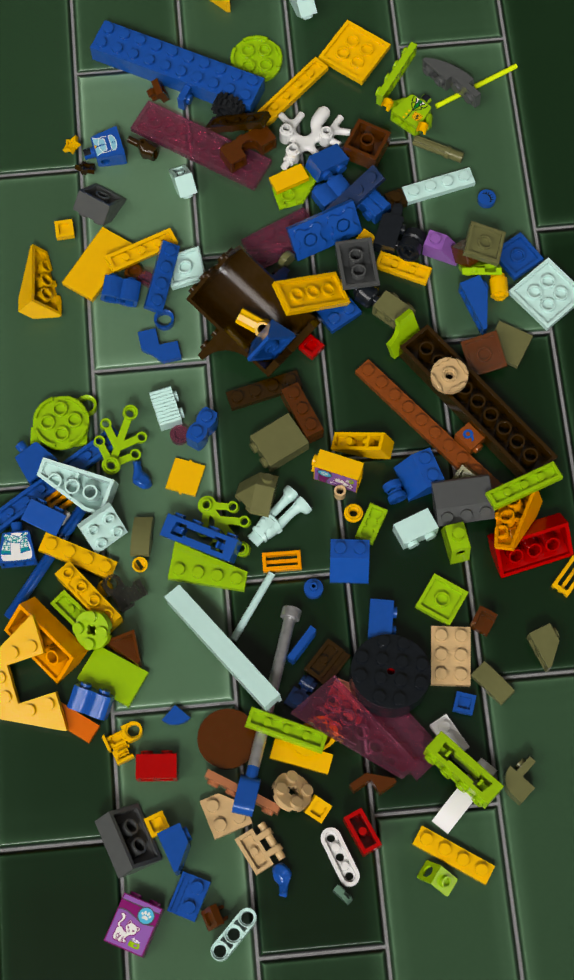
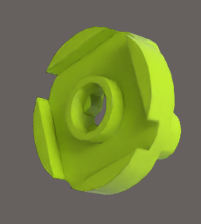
[72,610,112,650]

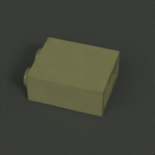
[249,413,309,472]

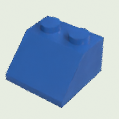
[394,448,445,502]
[330,539,370,584]
[157,823,192,876]

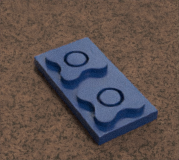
[286,199,362,261]

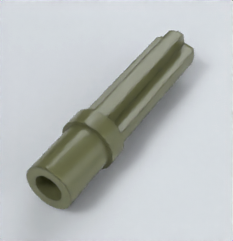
[412,135,465,163]

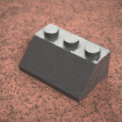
[431,474,495,527]
[94,803,163,878]

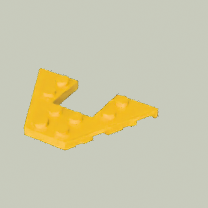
[0,615,69,731]

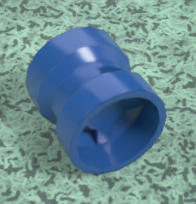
[382,479,407,505]

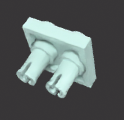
[77,502,128,553]

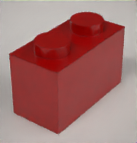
[136,750,178,782]
[343,808,382,857]

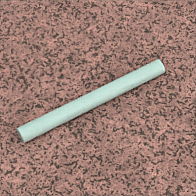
[230,572,275,642]

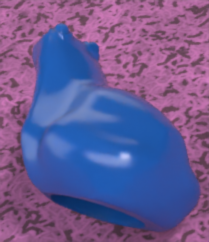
[133,461,152,489]
[272,862,292,898]

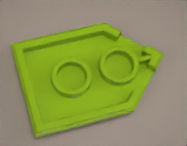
[272,164,316,210]

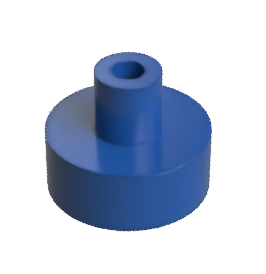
[304,578,323,599]

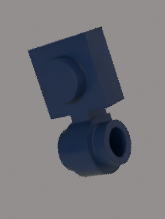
[284,674,318,715]

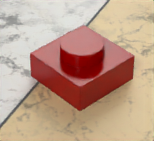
[298,334,325,361]

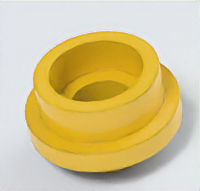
[344,504,363,523]

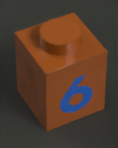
[454,422,485,455]

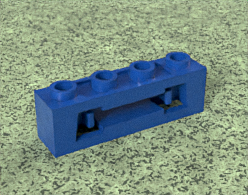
[160,512,243,564]

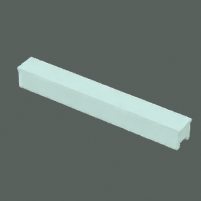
[164,585,282,712]

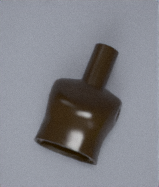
[127,136,159,161]

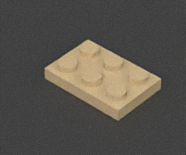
[430,626,471,687]

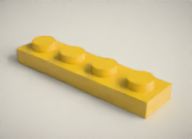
[105,228,178,273]
[38,532,118,581]
[412,826,495,885]

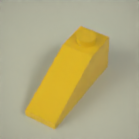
[331,432,394,459]

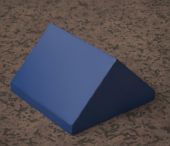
[247,319,296,361]

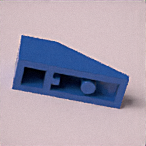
[458,275,489,335]

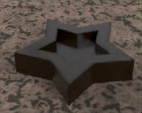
[75,161,95,175]

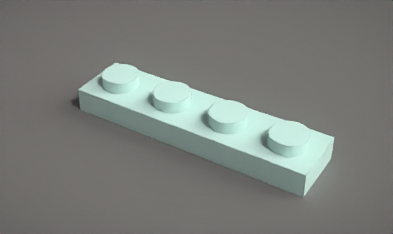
[402,167,475,205]

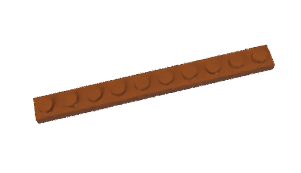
[355,359,501,489]

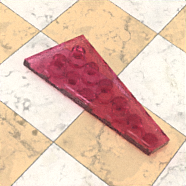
[291,675,418,779]

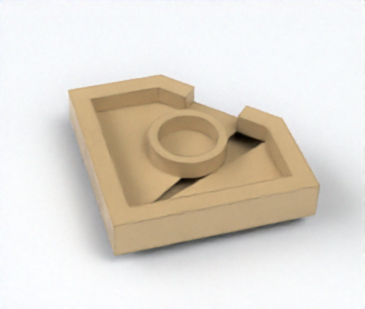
[200,793,253,840]

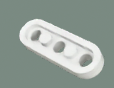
[321,827,360,887]

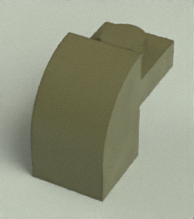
[503,756,536,806]

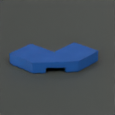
[138,328,182,364]

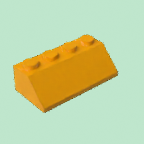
[4,597,88,684]

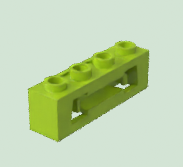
[423,731,504,809]

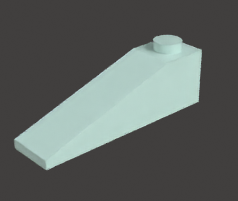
[37,457,119,514]

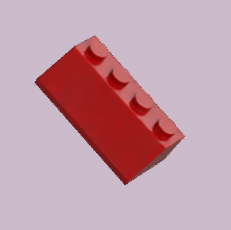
[487,513,574,578]

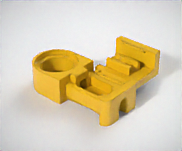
[102,721,143,766]

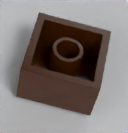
[343,119,391,169]

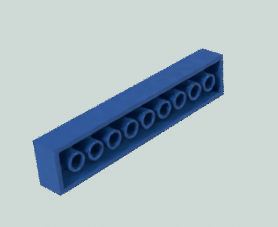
[90,20,265,113]

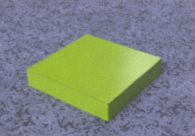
[415,573,469,626]

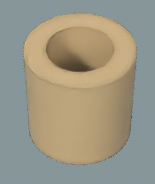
[334,485,346,500]

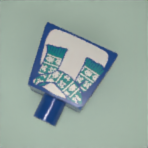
[0,522,38,569]

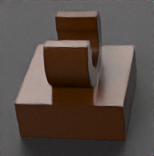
[147,78,170,103]
[201,904,228,931]

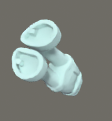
[247,485,312,547]

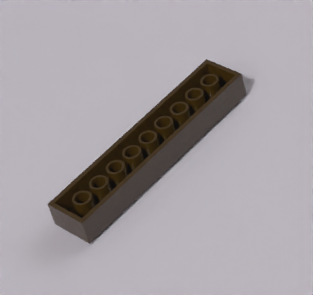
[399,324,558,478]

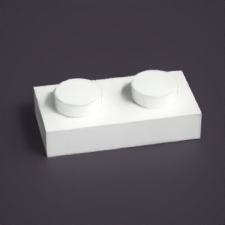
[429,714,470,758]

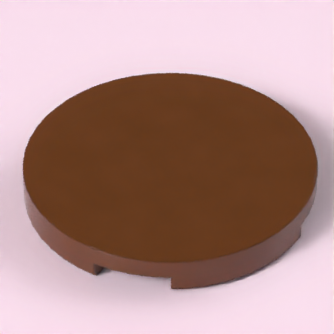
[197,708,256,770]

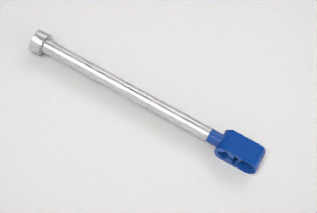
[232,605,302,817]

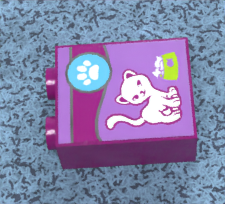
[104,891,164,958]

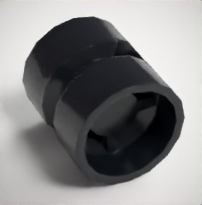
[396,227,426,262]

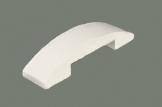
[432,758,497,834]

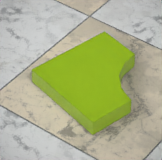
[386,309,420,359]

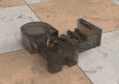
[102,574,148,614]

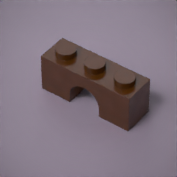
[219,125,277,173]
[281,382,324,444]

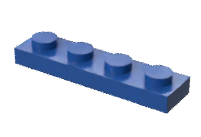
[144,240,180,314]

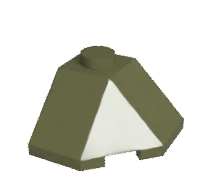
[235,472,279,517]

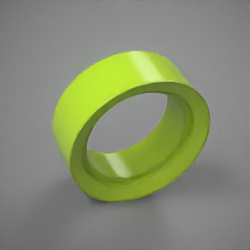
[78,395,97,416]

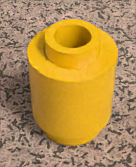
[489,273,509,301]

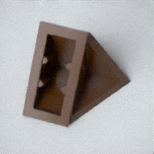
[107,629,142,668]

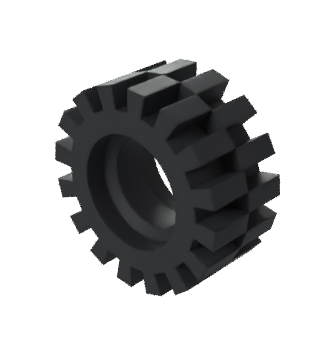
[211,92,246,117]

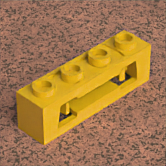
[55,561,124,634]

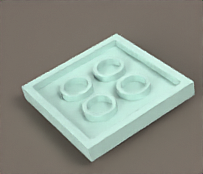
[509,257,574,331]

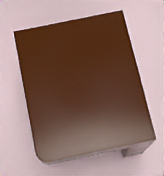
[470,605,498,637]

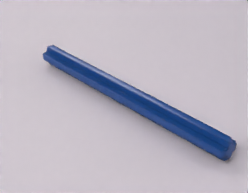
[4,506,86,620]

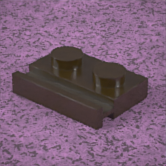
[304,638,351,688]

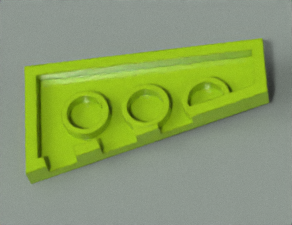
[168,541,248,592]

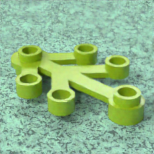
[93,405,147,475]
[197,496,251,558]

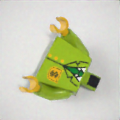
[381,94,433,137]

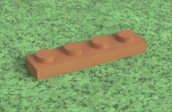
[204,769,281,816]

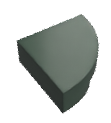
[333,884,353,905]

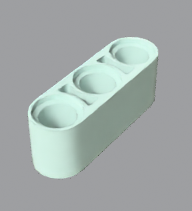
[210,908,257,962]

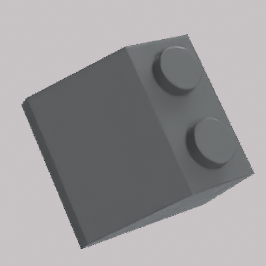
[73,183,126,225]

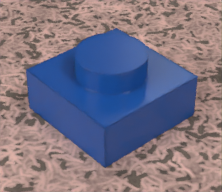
[177,85,193,110]
[452,691,476,716]

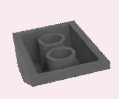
[335,237,380,290]

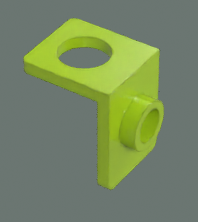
[417,860,458,897]

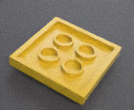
[318,19,391,85]

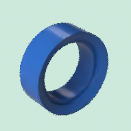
[154,309,175,331]

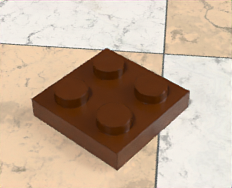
[461,330,508,376]

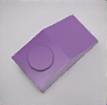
[422,229,457,266]

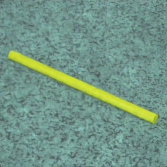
[435,63,518,109]

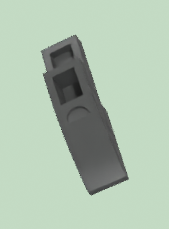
[422,57,481,108]

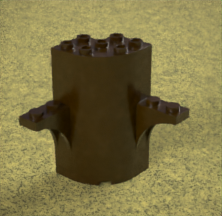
[186,245,321,377]

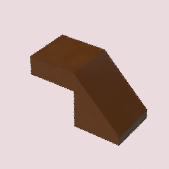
[349,773,397,796]

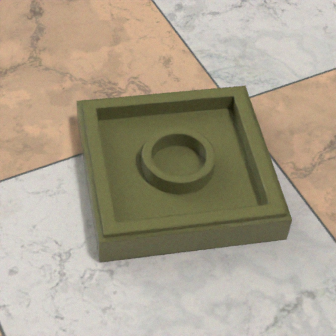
[462,221,506,266]
[494,321,533,369]

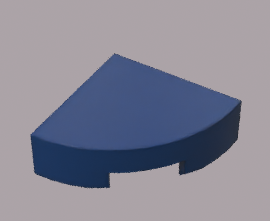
[162,705,191,725]

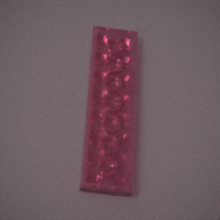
[131,101,272,191]

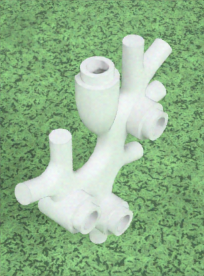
[278,106,351,171]

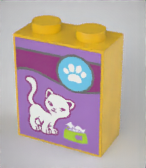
[311,449,364,493]

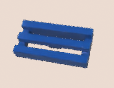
[287,625,317,665]

